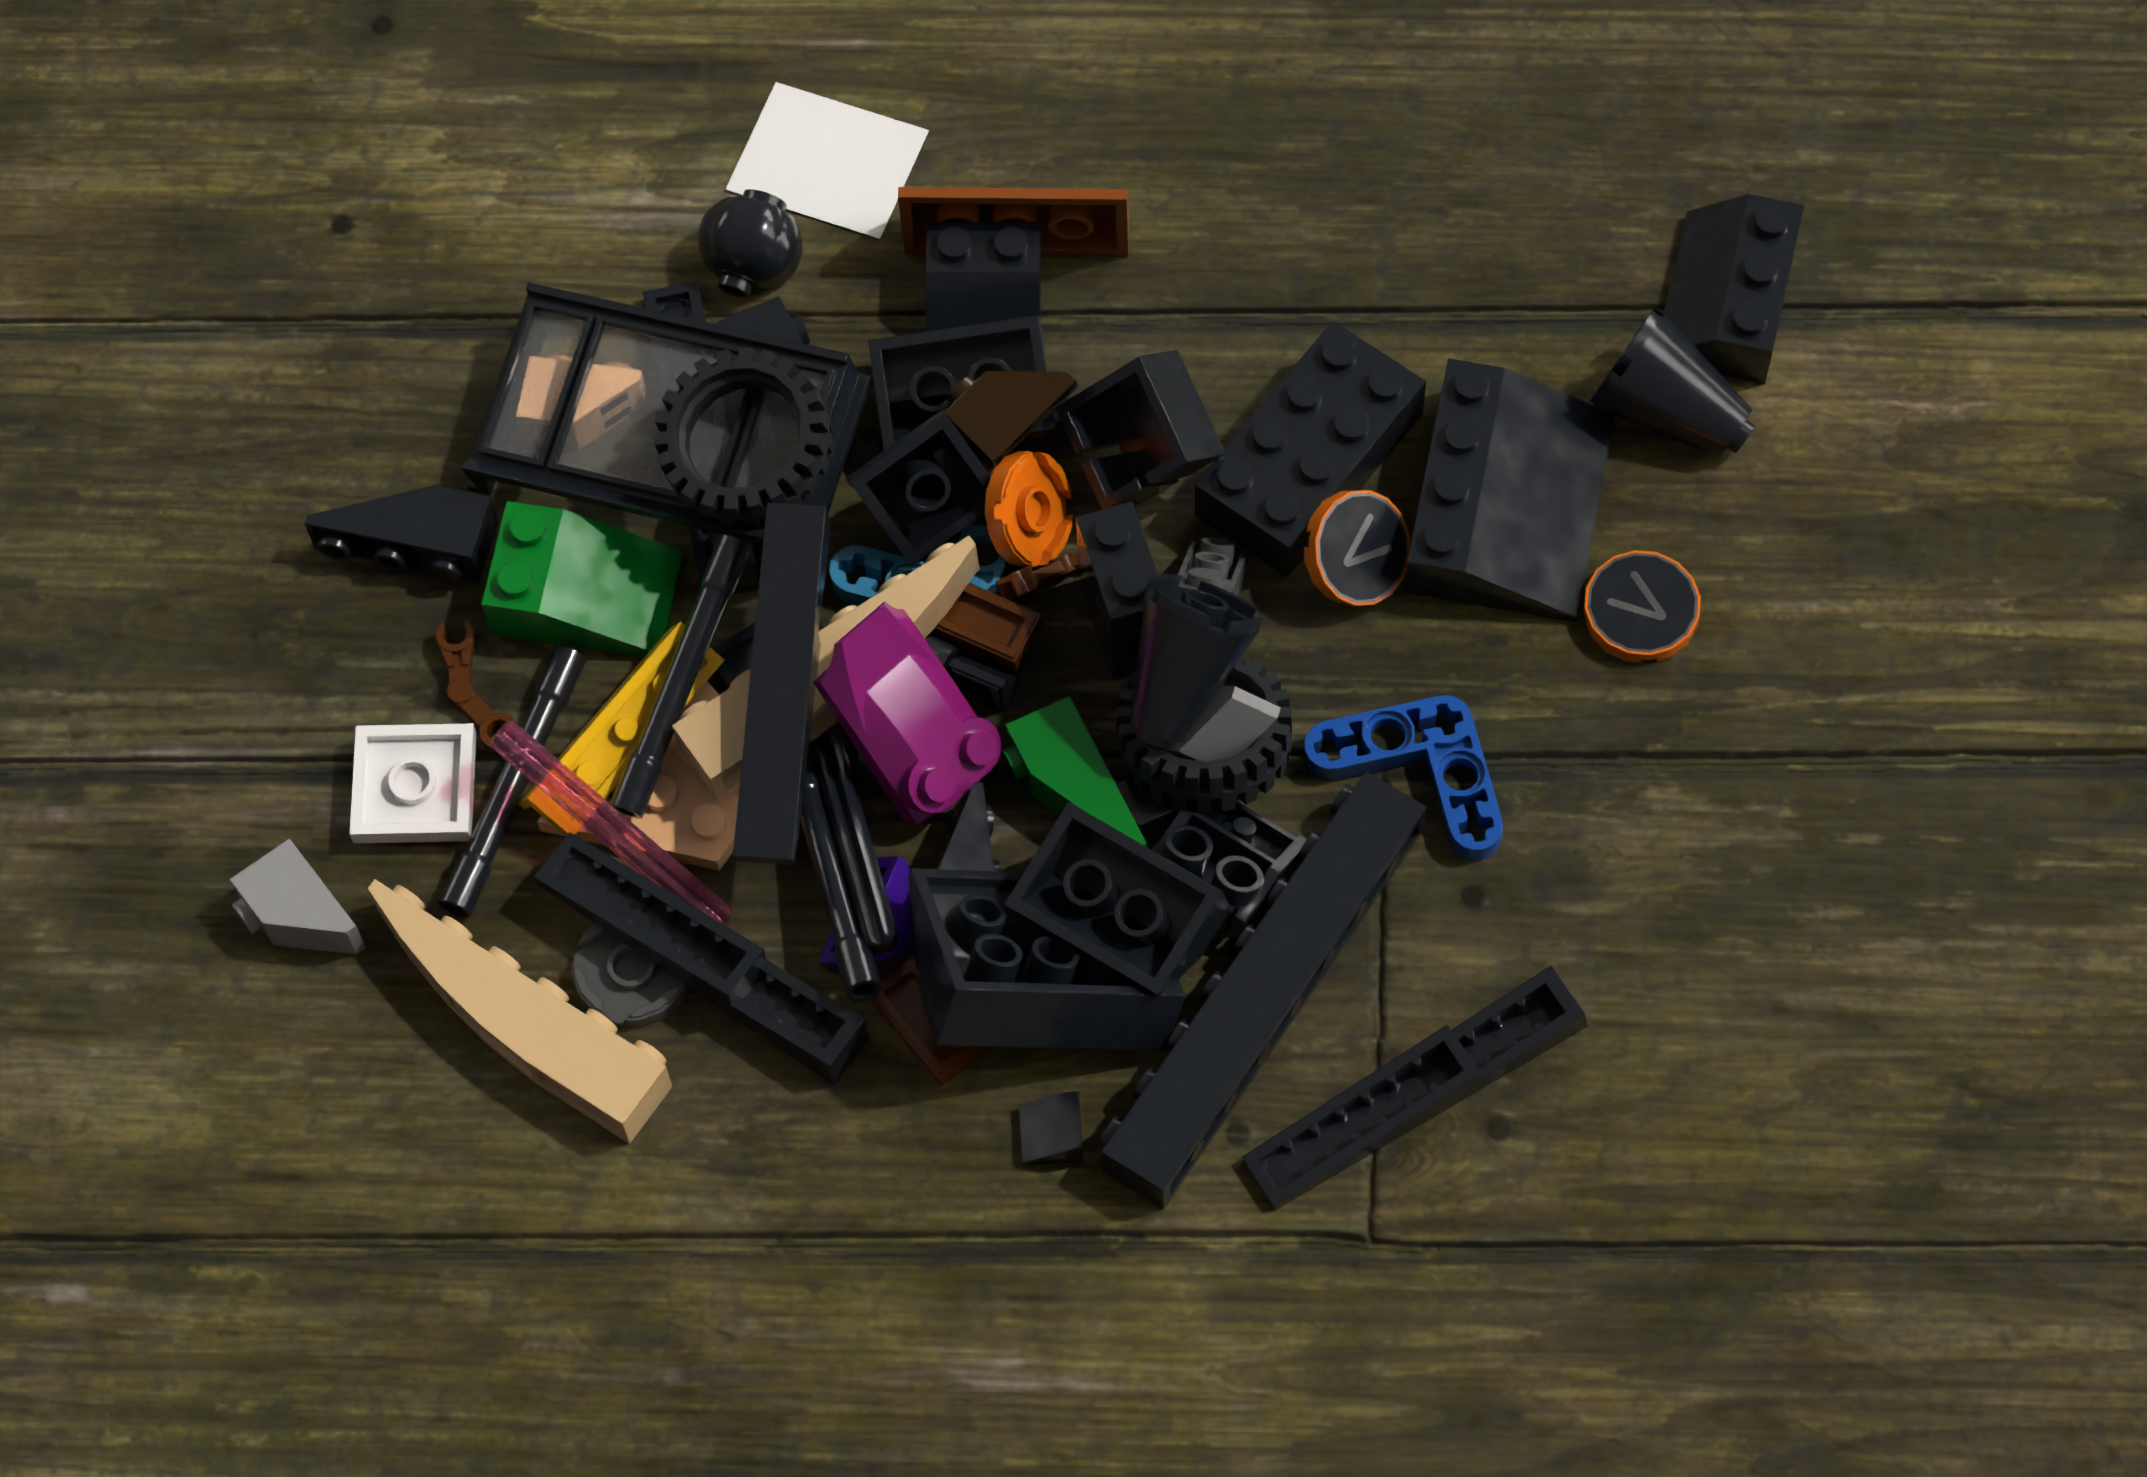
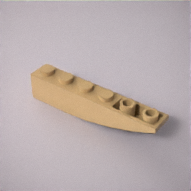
[672,536,980,802]
[368,879,672,1144]

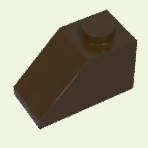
[945,371,1078,467]

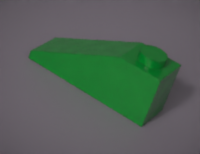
[1001,696,1147,847]

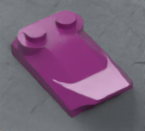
[813,601,1001,824]

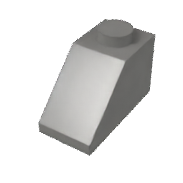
[1158,686,1281,762]
[230,838,366,955]

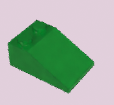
[481,501,684,657]

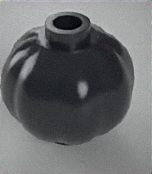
[698,189,803,298]

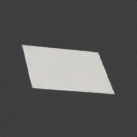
[725,82,929,239]

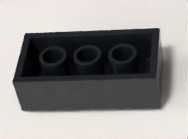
[1195,321,1426,578]

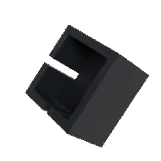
[1055,350,1226,510]

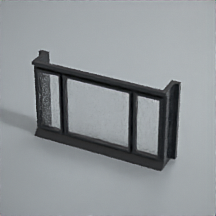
[460,282,872,544]

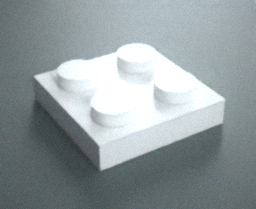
[350,723,477,843]

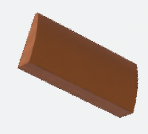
[898,187,1130,257]

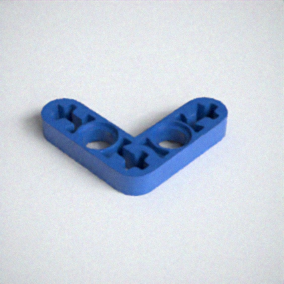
[1304,695,1503,861]

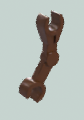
[996,552,1079,600]
[436,619,519,757]

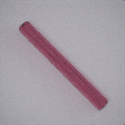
[490,720,732,924]

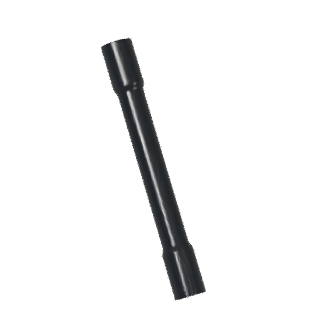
[609,534,752,819]
[438,645,587,918]
[800,746,882,1002]

